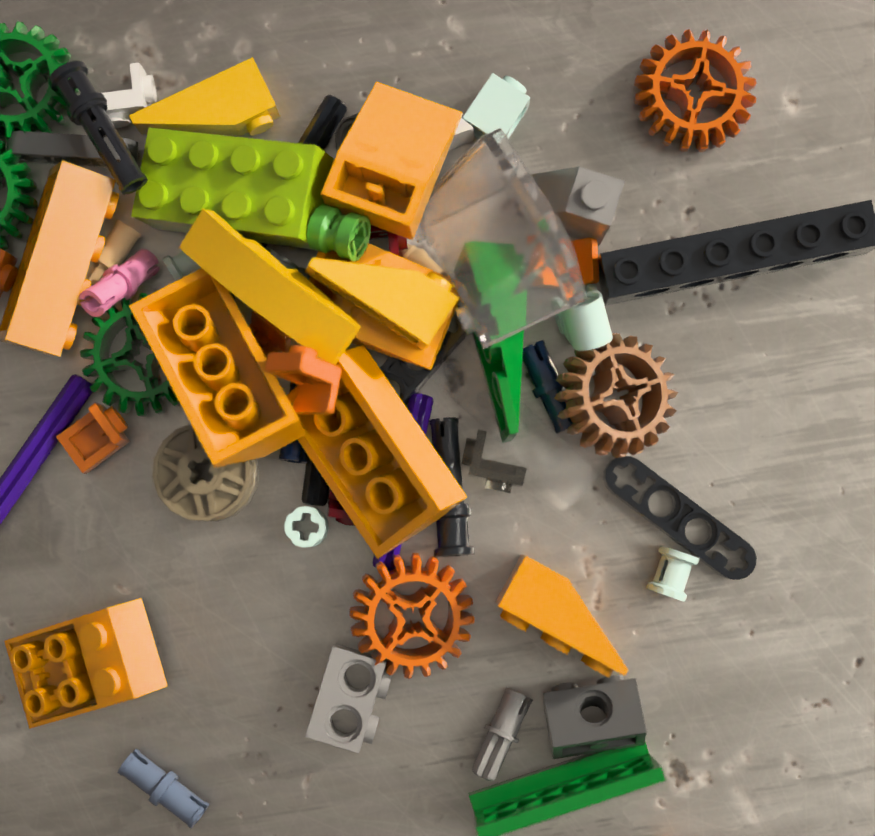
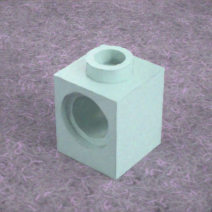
[462,73,531,153]

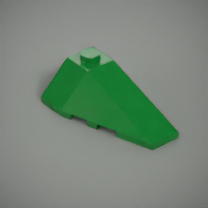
[455,242,529,443]

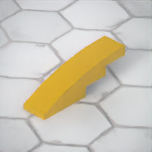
[179,209,361,365]

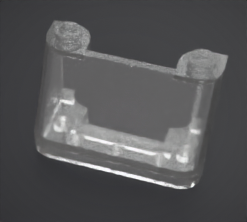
[414,128,587,349]

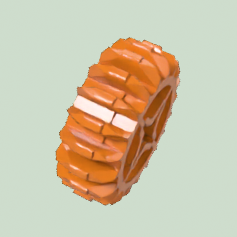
[634,29,756,153]
[349,553,475,679]

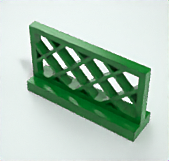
[468,742,666,836]

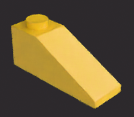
[129,57,280,136]
[305,257,459,350]

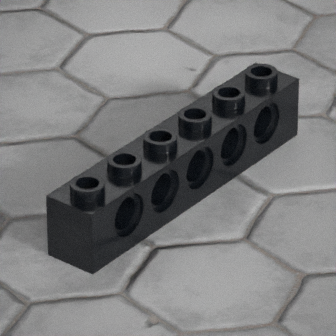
[598,200,875,306]

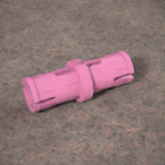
[80,249,160,317]

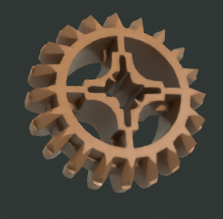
[554,333,678,458]

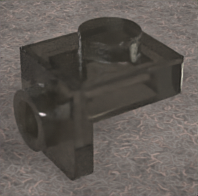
[461,429,527,494]

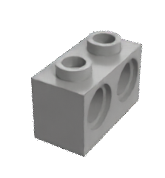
[305,643,392,753]

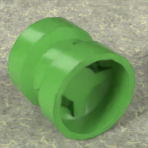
[307,204,371,262]

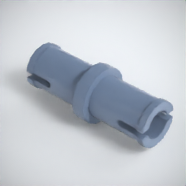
[118,748,209,829]

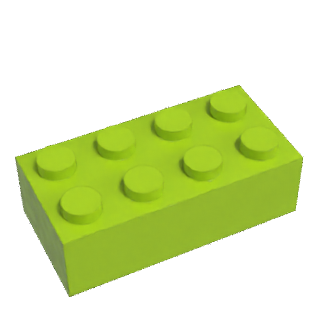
[131,127,335,249]

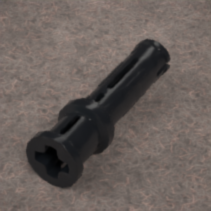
[48,61,148,195]
[429,417,475,558]

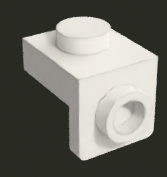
[102,62,157,128]

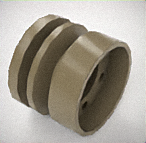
[152,424,260,521]

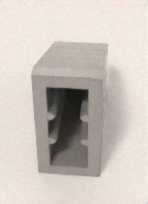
[514,166,625,246]

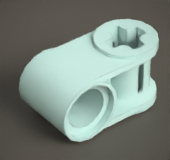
[550,284,613,351]

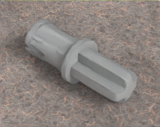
[472,687,533,781]

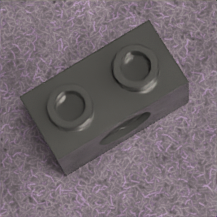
[543,675,647,759]

